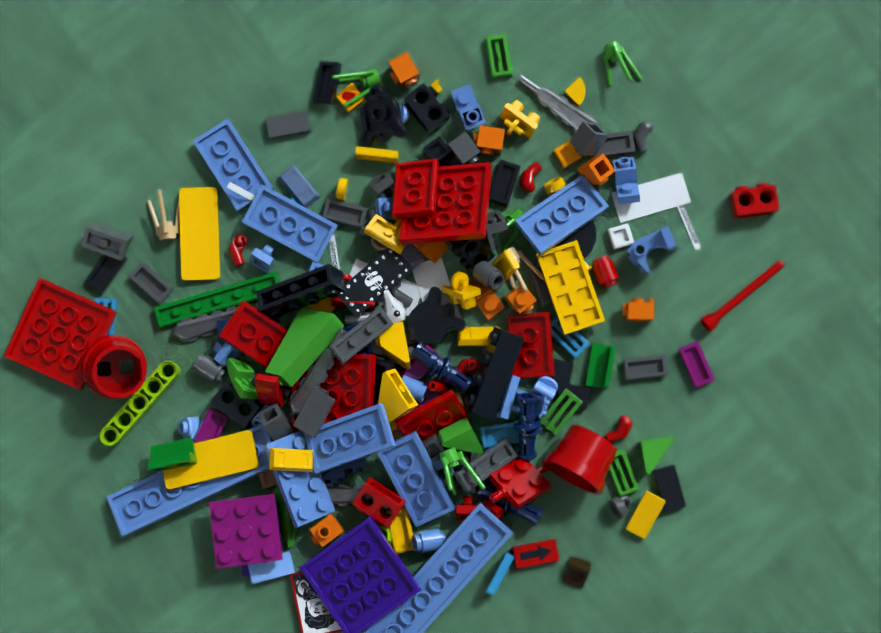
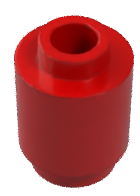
[592,255,619,289]

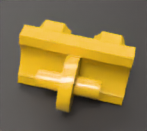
[499,100,540,139]
[441,272,481,309]

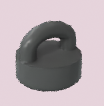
[608,496,630,519]

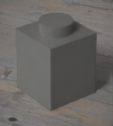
[570,121,609,156]
[448,132,480,165]
[258,403,293,441]

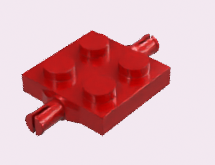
[489,458,551,509]

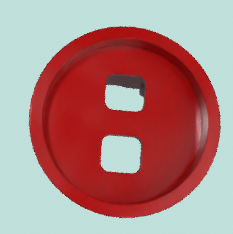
[81,335,147,399]
[543,425,617,495]

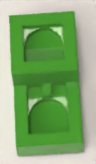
[226,358,258,400]

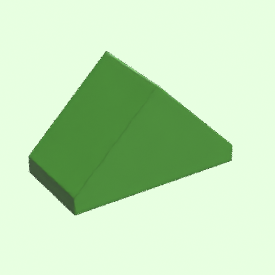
[438,417,483,454]
[638,437,675,475]

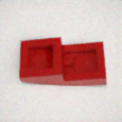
[255,374,284,408]

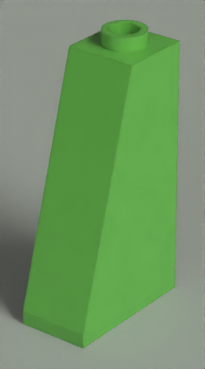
[265,307,344,387]

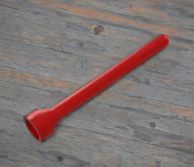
[700,261,784,332]

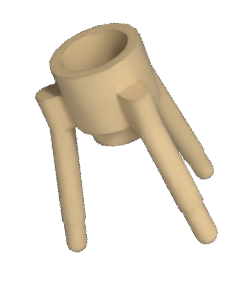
[147,189,180,241]
[507,247,544,292]

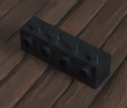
[256,264,346,318]
[464,327,525,420]

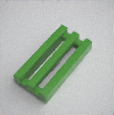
[485,34,513,79]
[540,388,583,436]
[608,449,640,497]

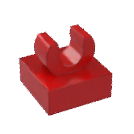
[456,496,478,521]

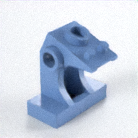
[627,226,678,274]
[496,375,550,419]

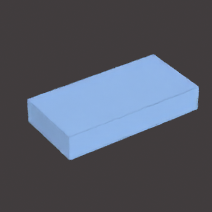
[248,551,296,584]

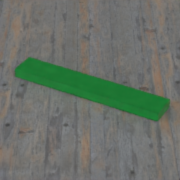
[153,271,280,329]

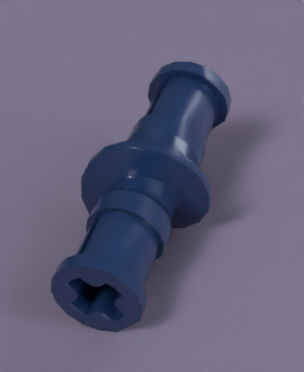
[409,340,473,394]
[513,393,541,460]
[477,480,544,527]

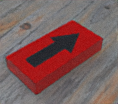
[512,539,560,569]

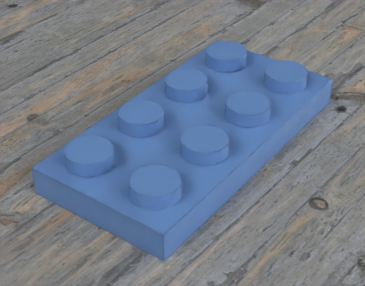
[192,119,274,212]
[514,174,609,256]
[242,184,338,263]
[303,403,396,474]
[263,430,335,528]
[377,431,455,527]

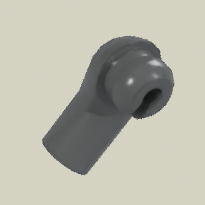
[634,121,653,153]

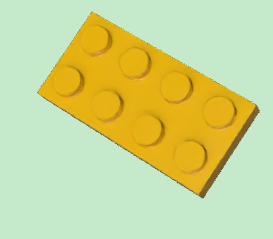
[536,240,605,335]

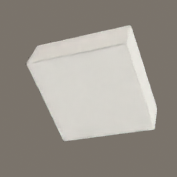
[607,223,634,250]

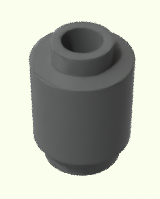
[473,261,505,290]
[192,354,226,384]

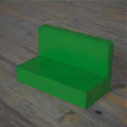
[585,343,616,390]
[147,438,197,473]

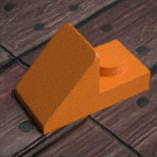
[468,279,505,321]

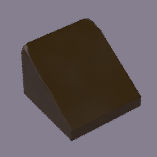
[562,556,591,588]

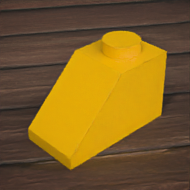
[375,322,411,370]
[378,369,418,422]

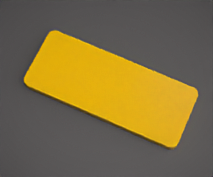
[179,187,220,281]
[163,430,259,490]

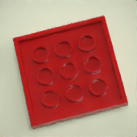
[399,162,492,245]
[4,278,118,391]
[291,354,376,434]

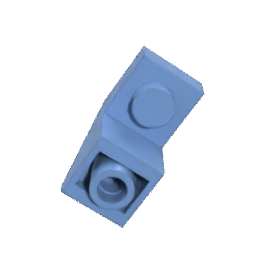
[450,84,486,130]
[613,157,640,204]

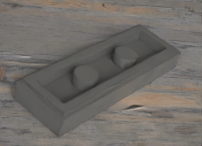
[329,307,393,364]
[453,438,517,492]

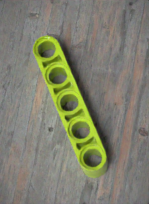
[100,361,181,446]

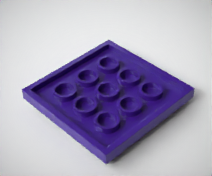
[299,517,421,633]

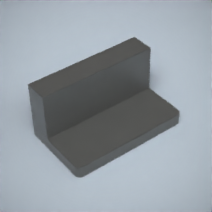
[484,210,508,251]
[81,222,134,260]
[293,387,335,438]

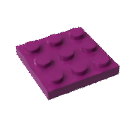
[209,494,283,569]

